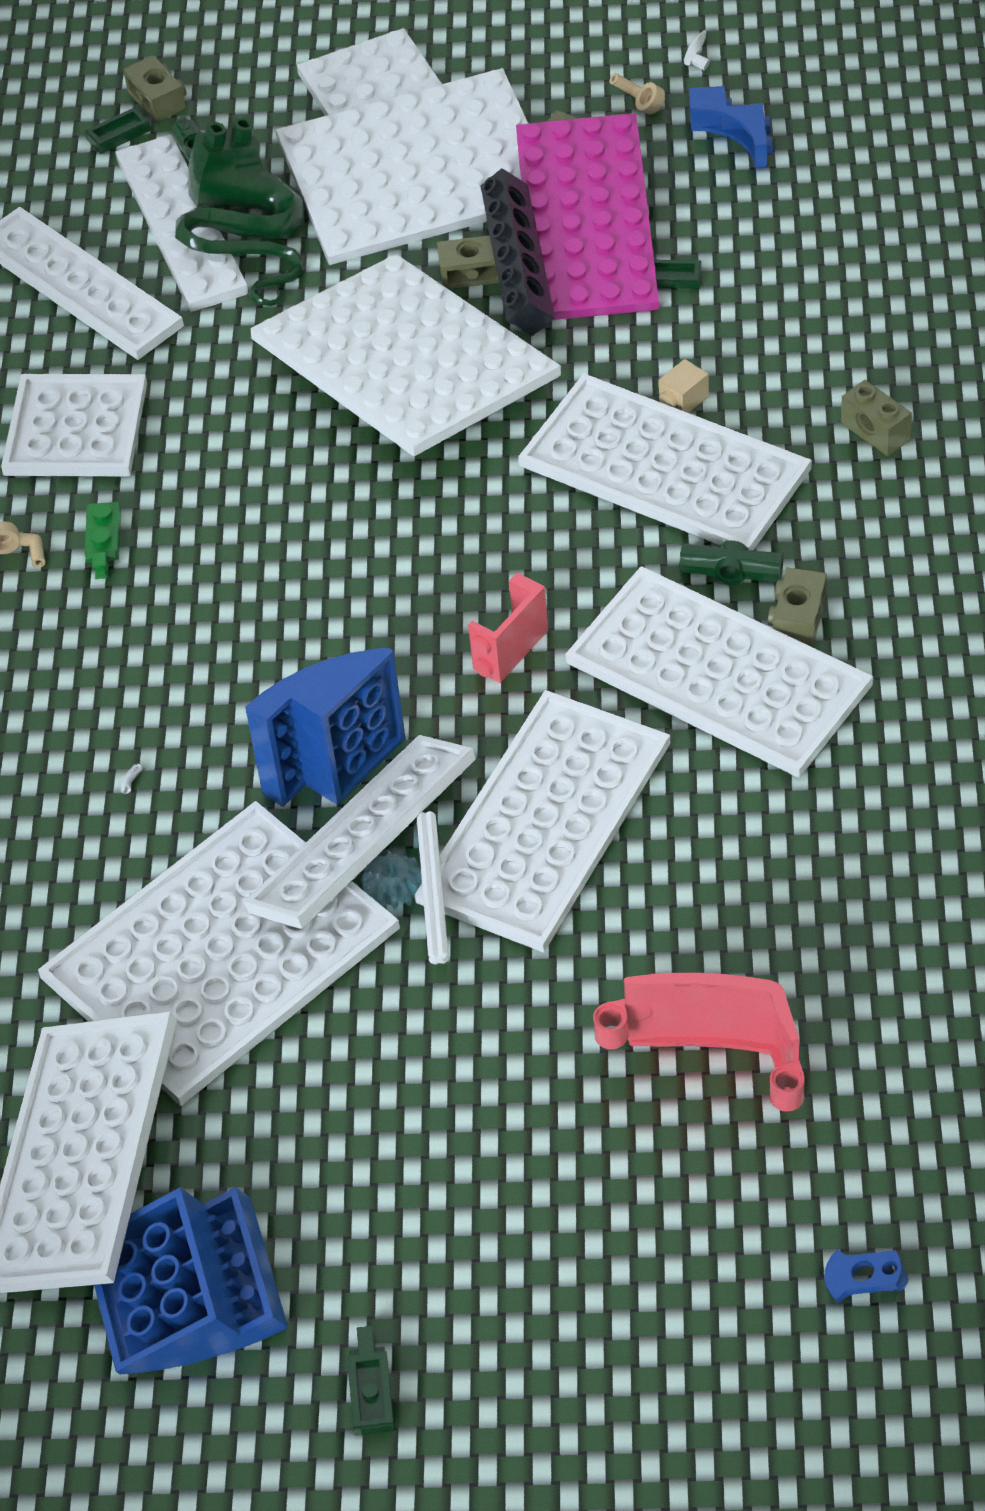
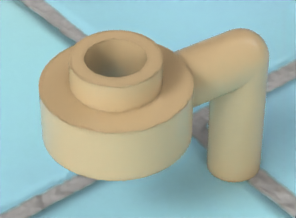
[610,73,665,115]
[0,521,45,568]

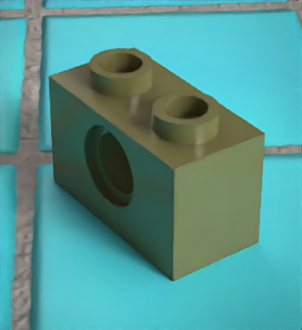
[123,55,187,123]
[437,235,499,289]
[841,379,912,457]
[768,567,827,646]

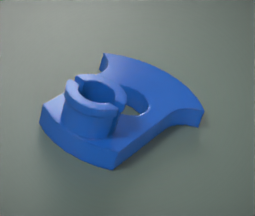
[824,1249,909,1304]

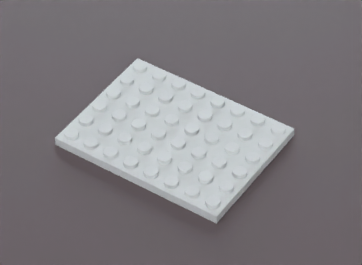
[276,68,528,265]
[250,254,561,456]
[38,801,400,1106]

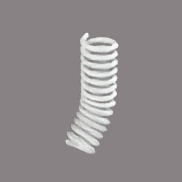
[121,764,142,794]

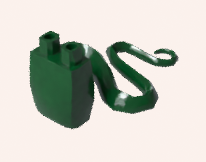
[175,117,306,306]

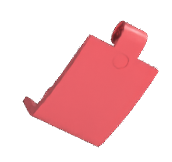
[593,973,804,1112]

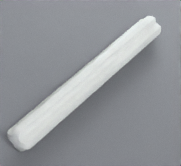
[416,811,449,964]

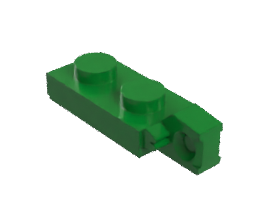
[84,502,121,579]

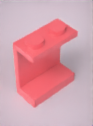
[468,573,548,683]

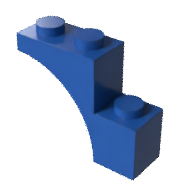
[689,86,773,168]

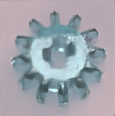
[361,849,422,911]

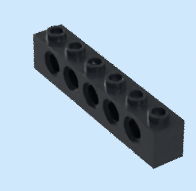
[480,168,555,336]

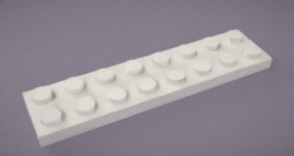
[115,134,249,313]
[0,207,184,360]
[244,735,476,929]

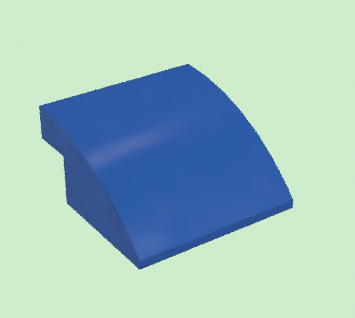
[245,648,406,807]
[94,1187,288,1375]

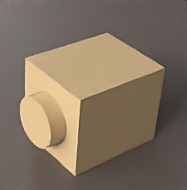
[658,359,709,413]

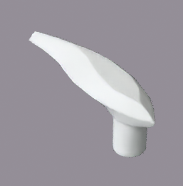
[684,30,710,71]

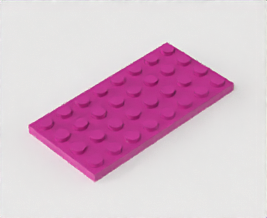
[516,113,659,320]

